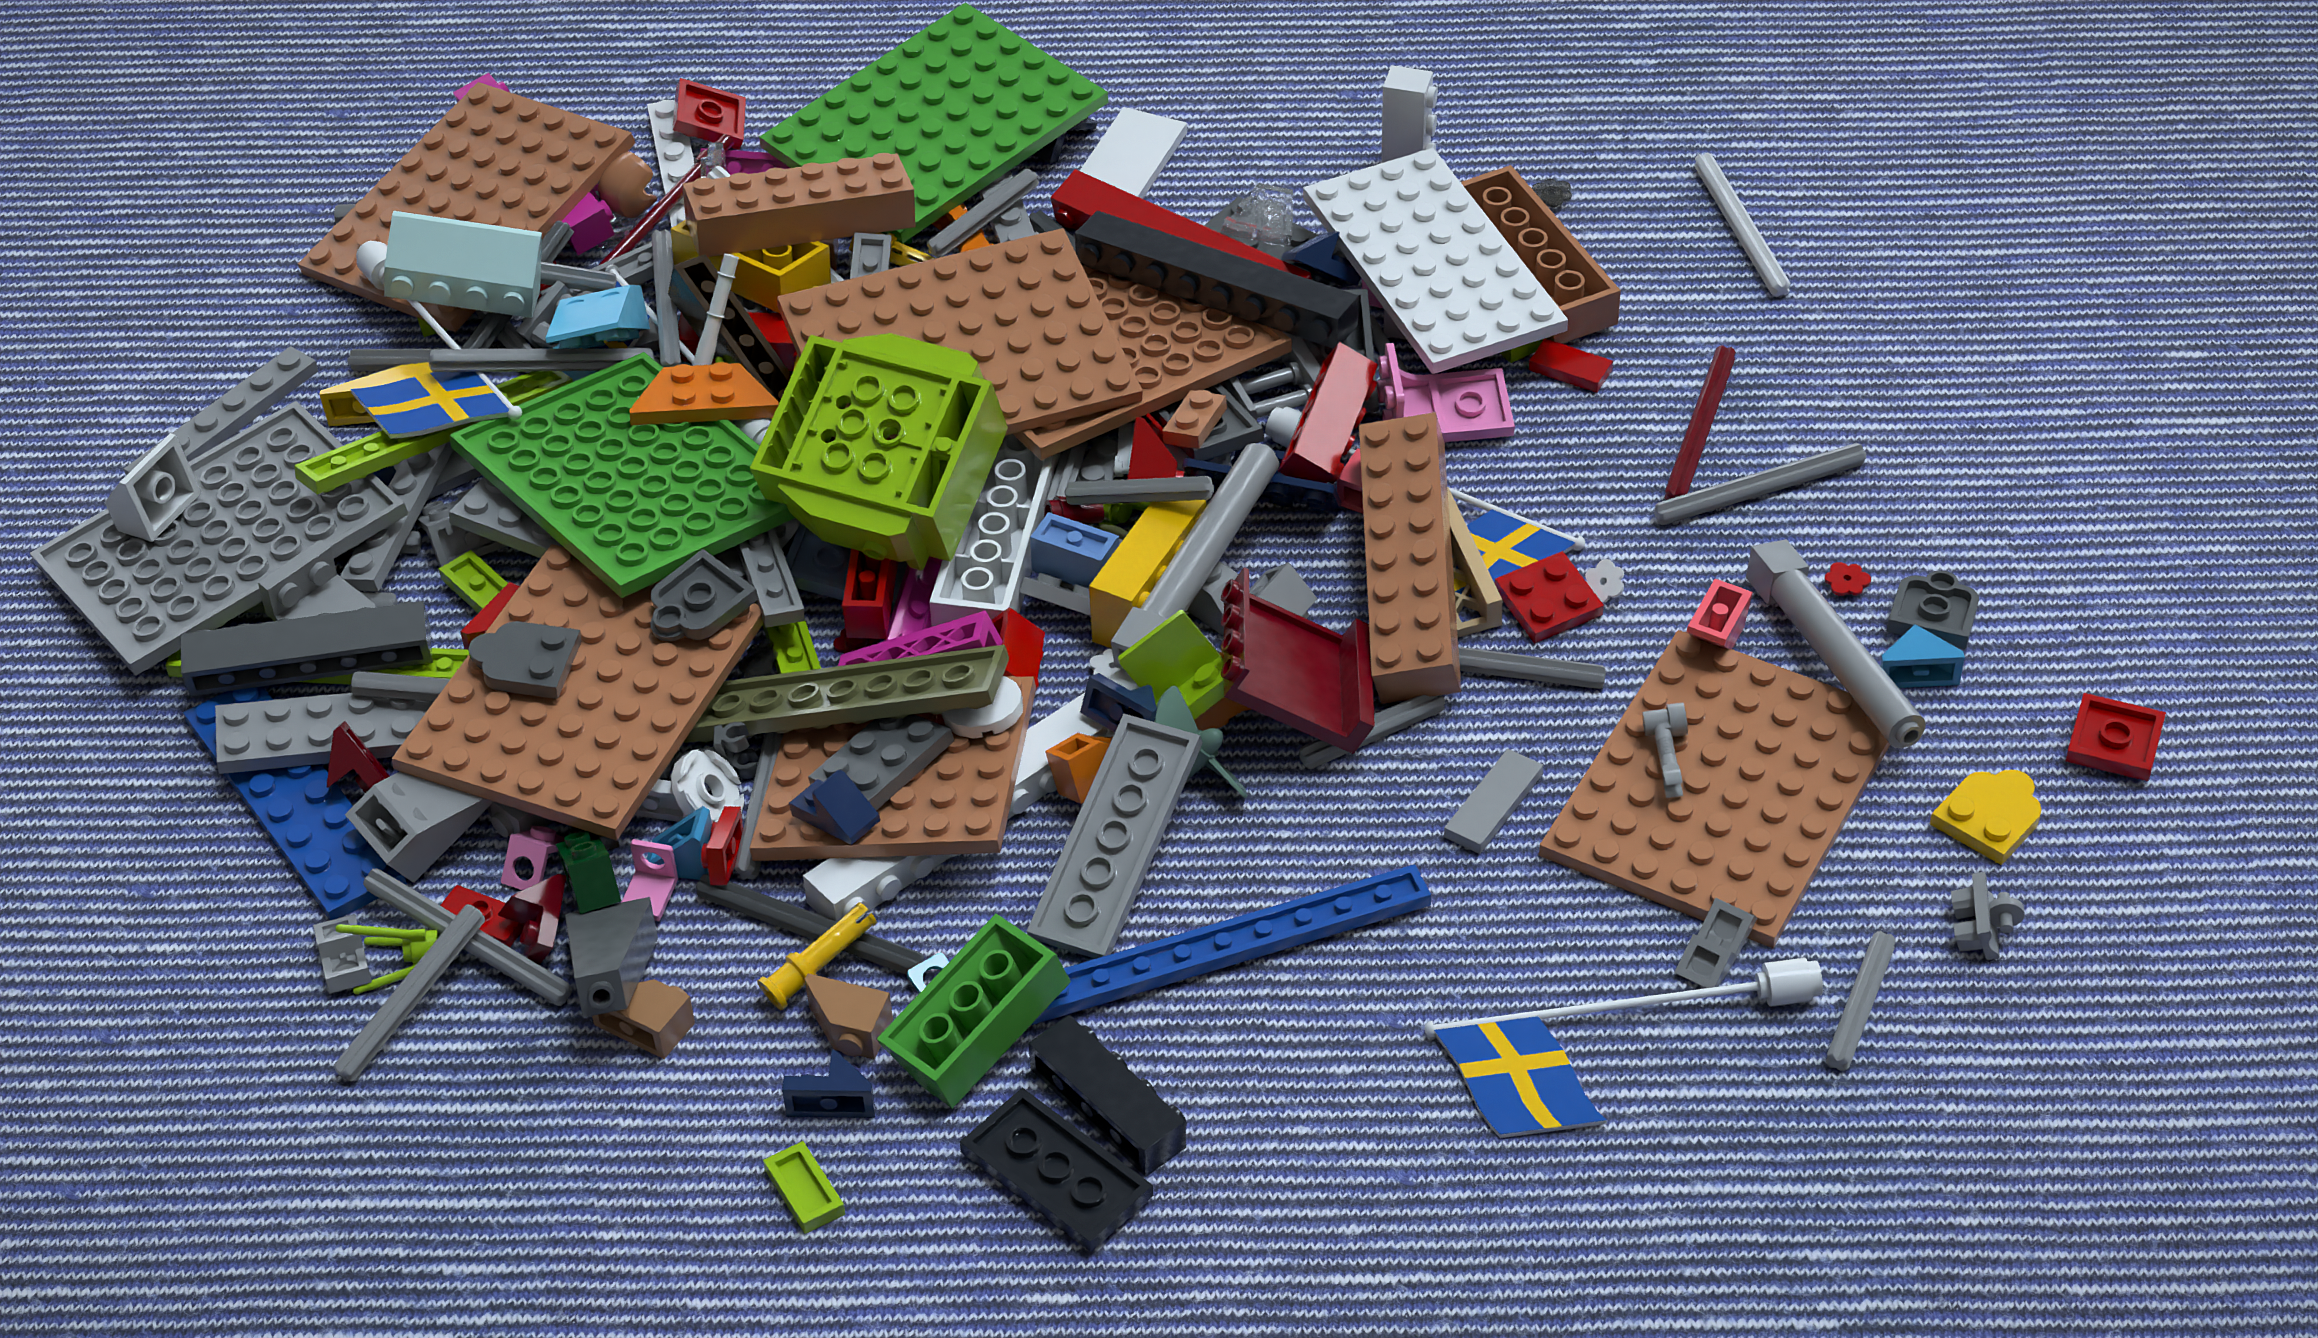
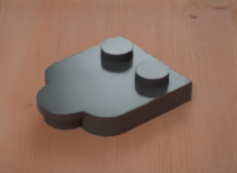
[650,549,759,641]
[1886,570,1979,649]
[468,621,582,699]

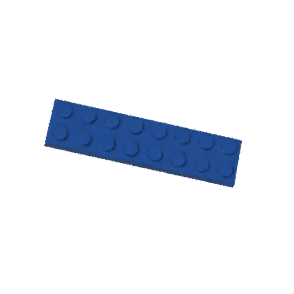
[183,686,407,920]

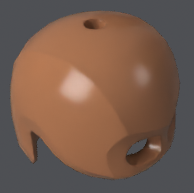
[598,151,657,218]

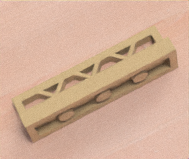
[1447,487,1502,637]

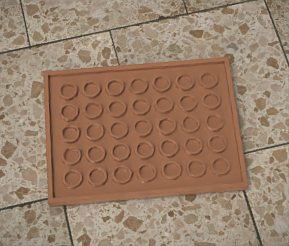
[297,82,636,332]
[777,228,1143,440]
[1013,265,1292,460]
[392,544,763,840]
[1539,630,1890,948]

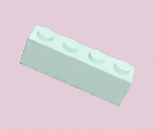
[384,211,542,318]

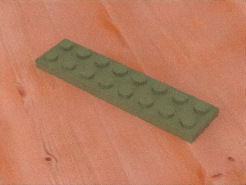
[684,645,1009,743]

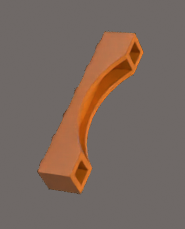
[1045,652,1251,804]

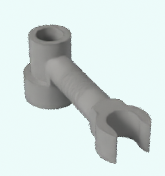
[1642,702,1688,798]

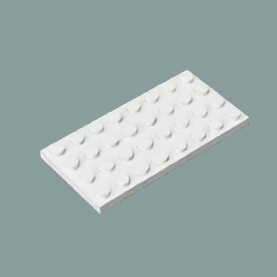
[1303,148,1568,374]

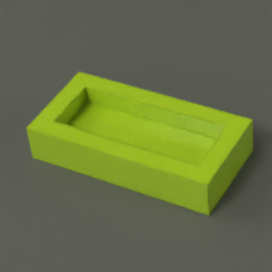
[763,1141,846,1234]

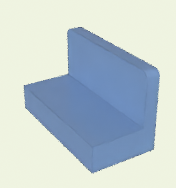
[1030,512,1119,588]

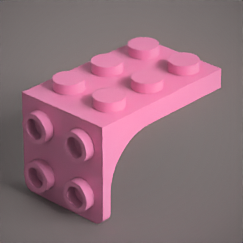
[1377,343,1515,443]

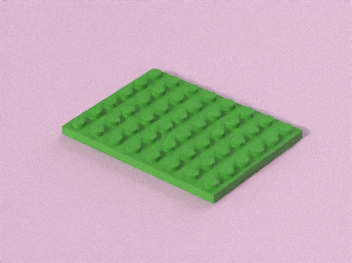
[759,2,1109,244]
[449,352,795,598]

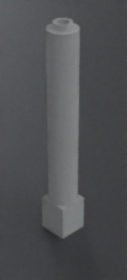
[1111,443,1279,670]
[1746,539,1926,748]

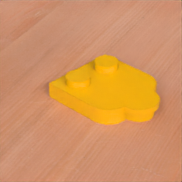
[1930,769,2042,865]

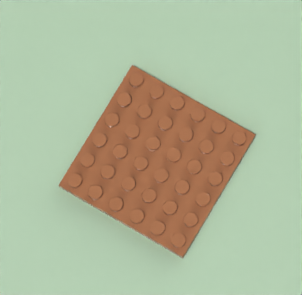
[749,676,1036,861]

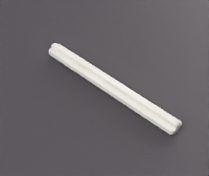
[1694,153,1790,297]

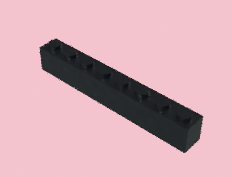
[1075,210,1359,349]

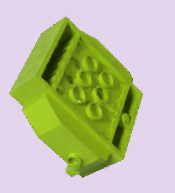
[750,333,1008,570]

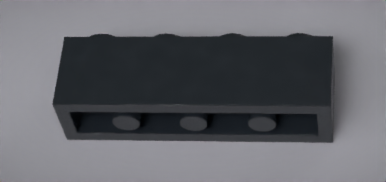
[1028,1015,1187,1177]

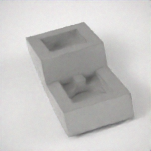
[1674,898,1757,988]
[313,914,372,994]

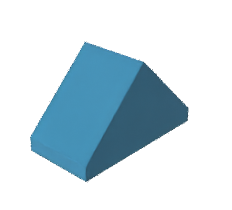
[1880,624,1965,688]
[646,806,712,880]

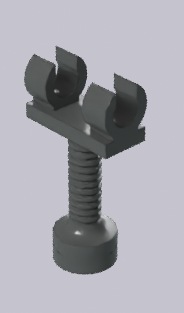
[659,722,759,780]

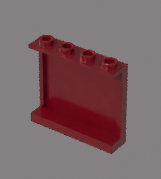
[1221,567,1375,754]

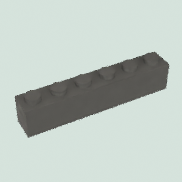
[180,601,433,696]

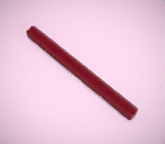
[1664,345,1736,500]

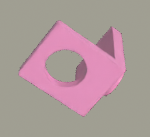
[501,826,565,890]
[621,839,678,921]

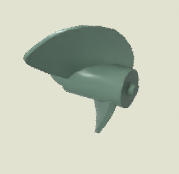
[1154,686,1248,798]

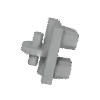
[516,280,576,349]
[1951,872,2025,960]

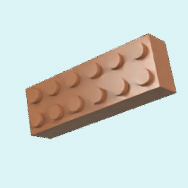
[683,153,916,257]
[1461,165,1621,344]

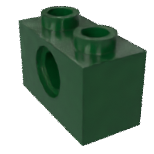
[555,831,622,914]

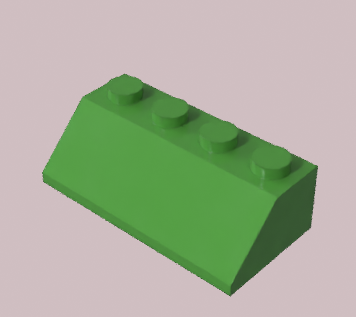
[876,913,1071,1109]

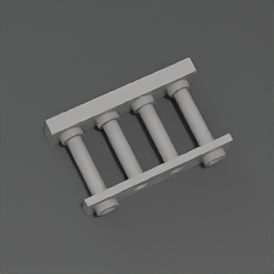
[1220,332,1321,421]

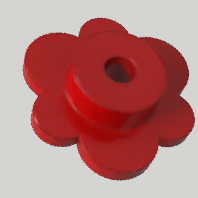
[1146,412,1176,446]
[1824,562,1871,596]

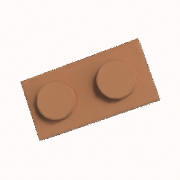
[1162,390,1227,449]

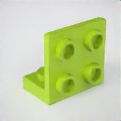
[1117,610,1224,719]

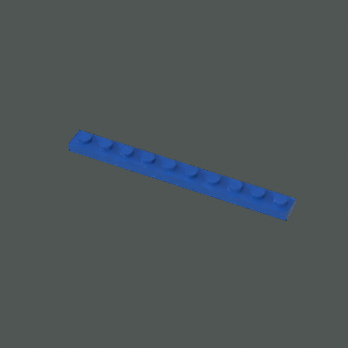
[1031,864,1431,1025]

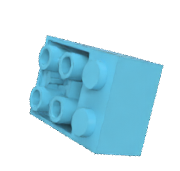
[545,285,650,349]

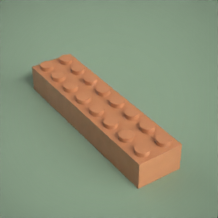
[1359,412,1461,704]

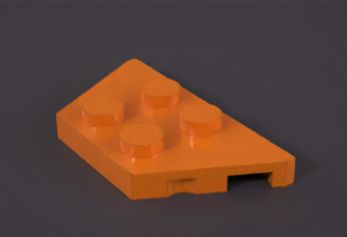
[630,362,779,425]

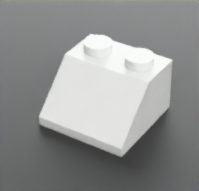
[104,433,202,542]

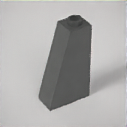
[565,897,658,1018]

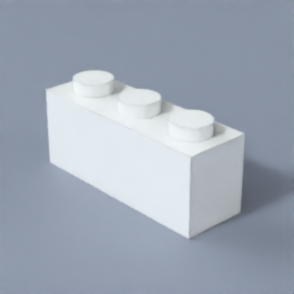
[1381,65,1438,163]

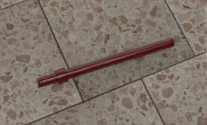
[597,134,734,266]

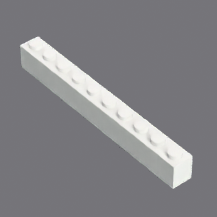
[803,669,1140,922]

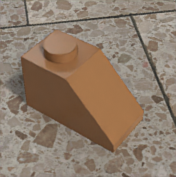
[805,973,893,1060]
[592,979,695,1059]

